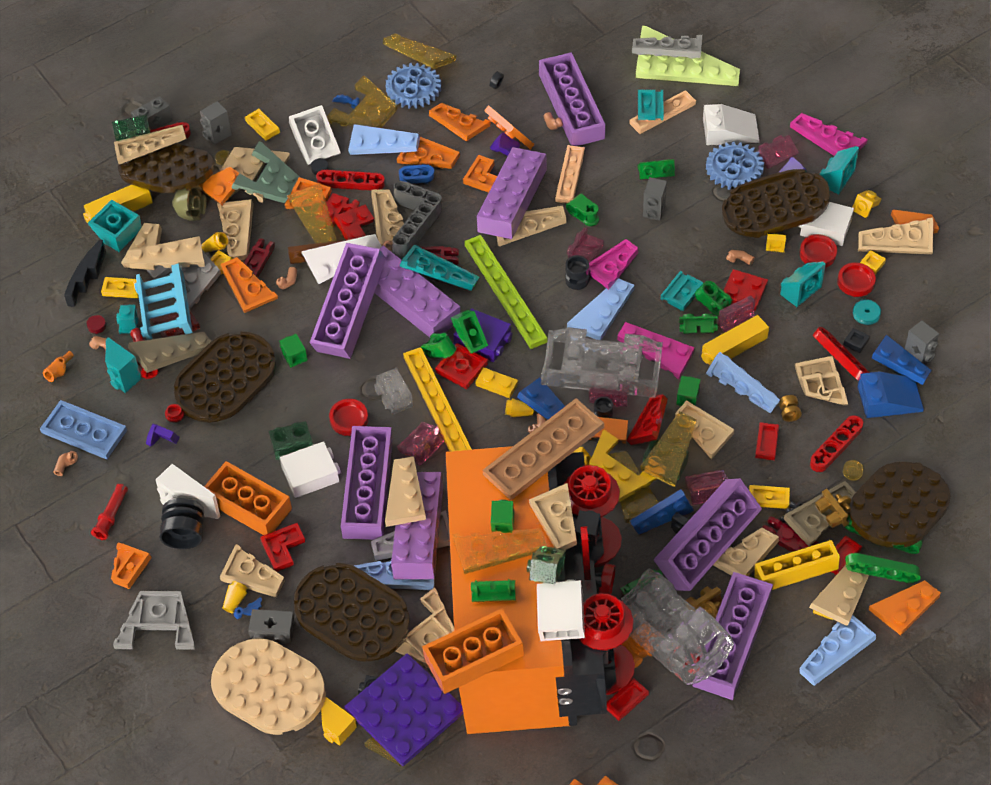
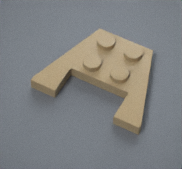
[220,147,290,203]
[395,588,454,668]

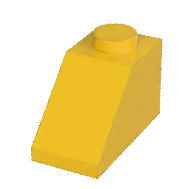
[321,697,357,746]

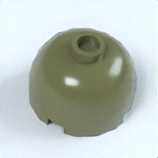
[172,186,206,221]

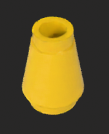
[202,232,229,253]
[505,398,534,417]
[222,581,247,613]

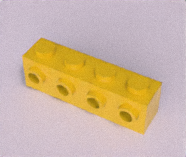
[754,540,840,590]

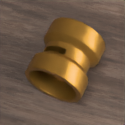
[779,395,802,422]

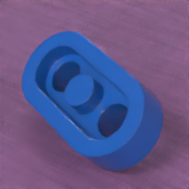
[399,165,434,184]

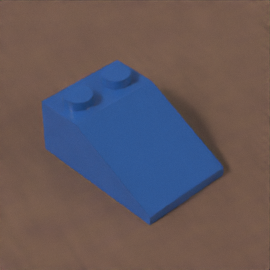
[858,372,924,418]

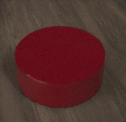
[87,315,106,334]

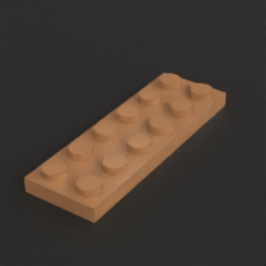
[482,398,605,500]

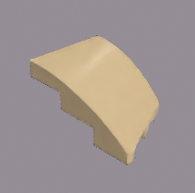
[795,356,848,405]

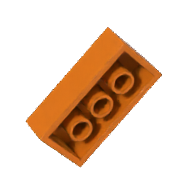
[204,461,292,535]
[422,608,524,694]

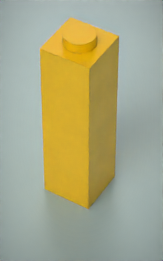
[83,185,153,223]
[701,315,769,365]

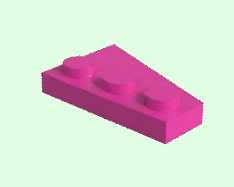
[589,239,639,290]

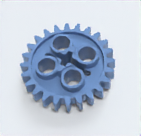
[385,63,441,109]
[706,142,764,190]

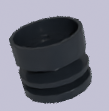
[159,498,204,549]

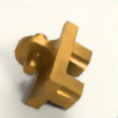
[815,489,851,528]
[685,586,722,623]

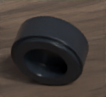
[489,71,504,89]
[311,158,329,175]

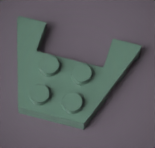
[231,141,300,203]

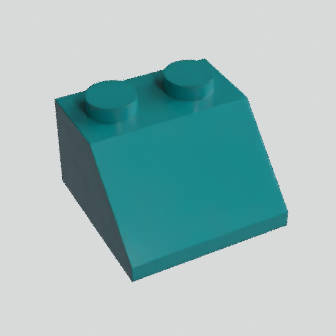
[820,146,859,194]
[88,200,142,252]
[780,262,826,307]
[105,337,141,393]

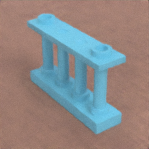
[134,263,193,340]

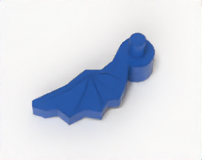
[333,94,360,109]
[234,597,262,619]

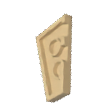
[121,223,162,270]
[675,400,734,460]
[529,483,577,553]
[713,528,779,576]
[220,544,285,598]

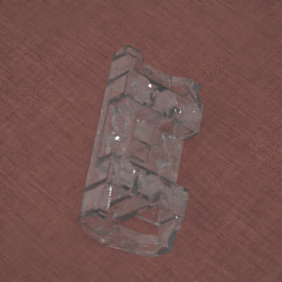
[541,327,663,398]
[618,568,734,685]

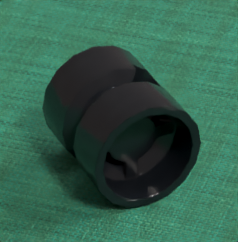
[565,255,589,290]

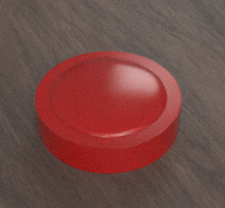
[799,235,837,268]
[837,263,876,297]
[329,399,368,436]
[598,564,616,595]

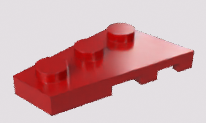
[627,394,668,445]

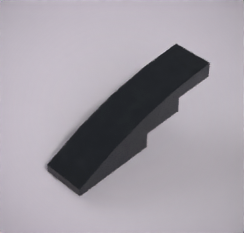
[64,239,106,307]

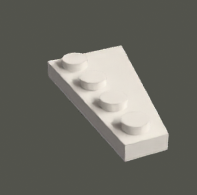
[302,234,382,284]

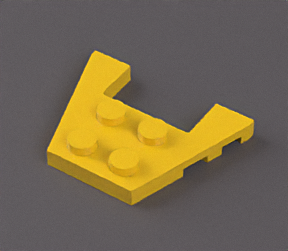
[589,430,665,502]

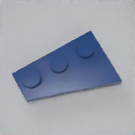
[872,335,931,385]
[517,377,565,420]
[630,489,694,535]

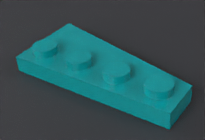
[400,245,479,291]

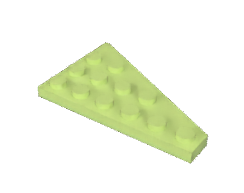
[636,26,740,86]

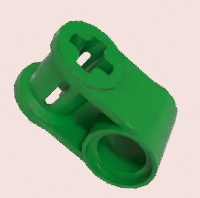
[566,194,599,226]
[695,281,732,316]
[421,333,457,358]

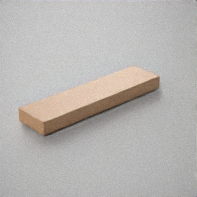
[630,90,696,134]
[555,145,585,204]

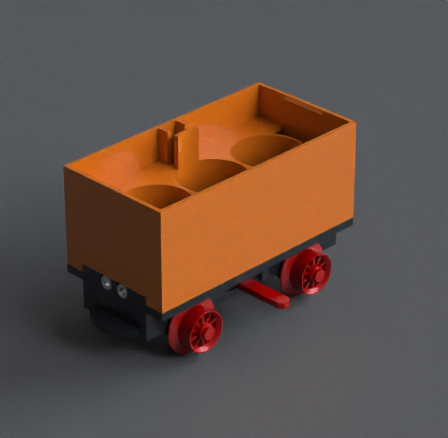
[446,446,635,734]

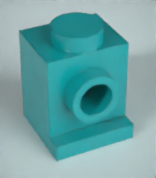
[117,305,139,334]

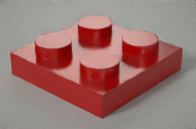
[723,269,768,311]
[435,343,488,390]

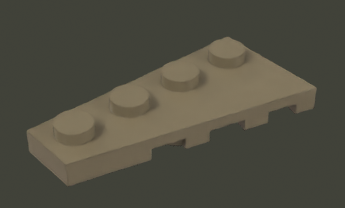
[128,332,211,373]
[784,481,856,547]

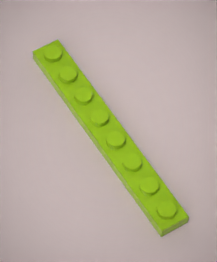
[464,235,547,349]

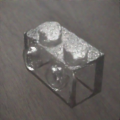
[374,368,413,415]

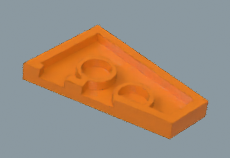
[429,103,491,141]
[484,106,535,150]
[397,136,460,169]
[221,257,278,313]
[869,580,941,635]

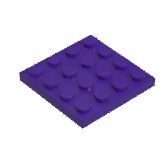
[345,653,463,766]

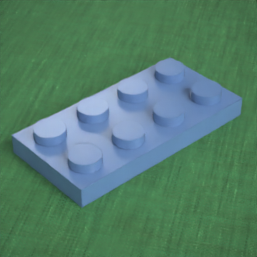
[40,400,127,459]

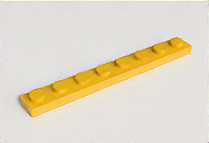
[403,347,472,451]

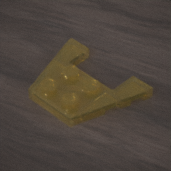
[326,76,397,128]

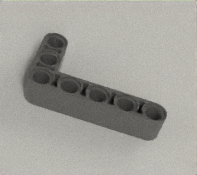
[392,181,442,259]

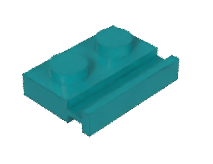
[638,90,664,120]
[660,271,703,311]

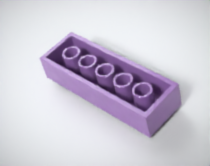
[539,52,605,146]
[477,147,547,239]
[310,243,386,359]
[374,246,460,338]
[341,426,393,540]
[391,472,443,579]
[654,479,762,591]
[693,572,773,700]

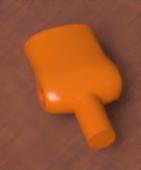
[43,351,74,382]

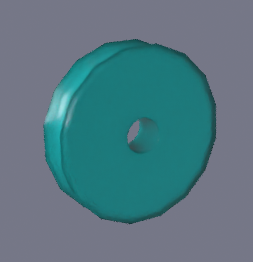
[853,299,881,325]

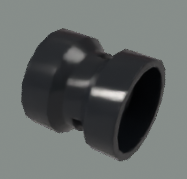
[594,397,613,418]

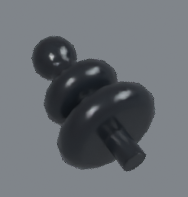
[780,501,802,523]

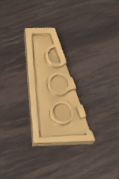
[114,125,186,164]
[371,190,404,246]
[217,199,253,260]
[496,206,566,246]
[858,217,933,255]
[127,236,205,269]
[385,456,426,527]
[809,565,869,626]

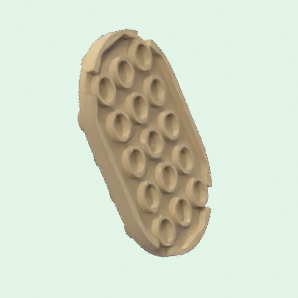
[211,639,326,735]

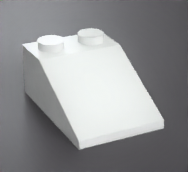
[703,104,759,145]
[289,105,341,165]
[156,464,220,519]

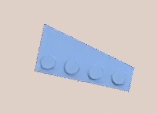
[348,124,420,155]
[567,278,634,341]
[706,352,780,413]
[354,557,437,590]
[800,615,876,686]

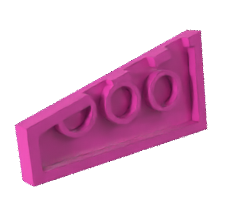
[790,113,868,156]
[617,322,694,379]

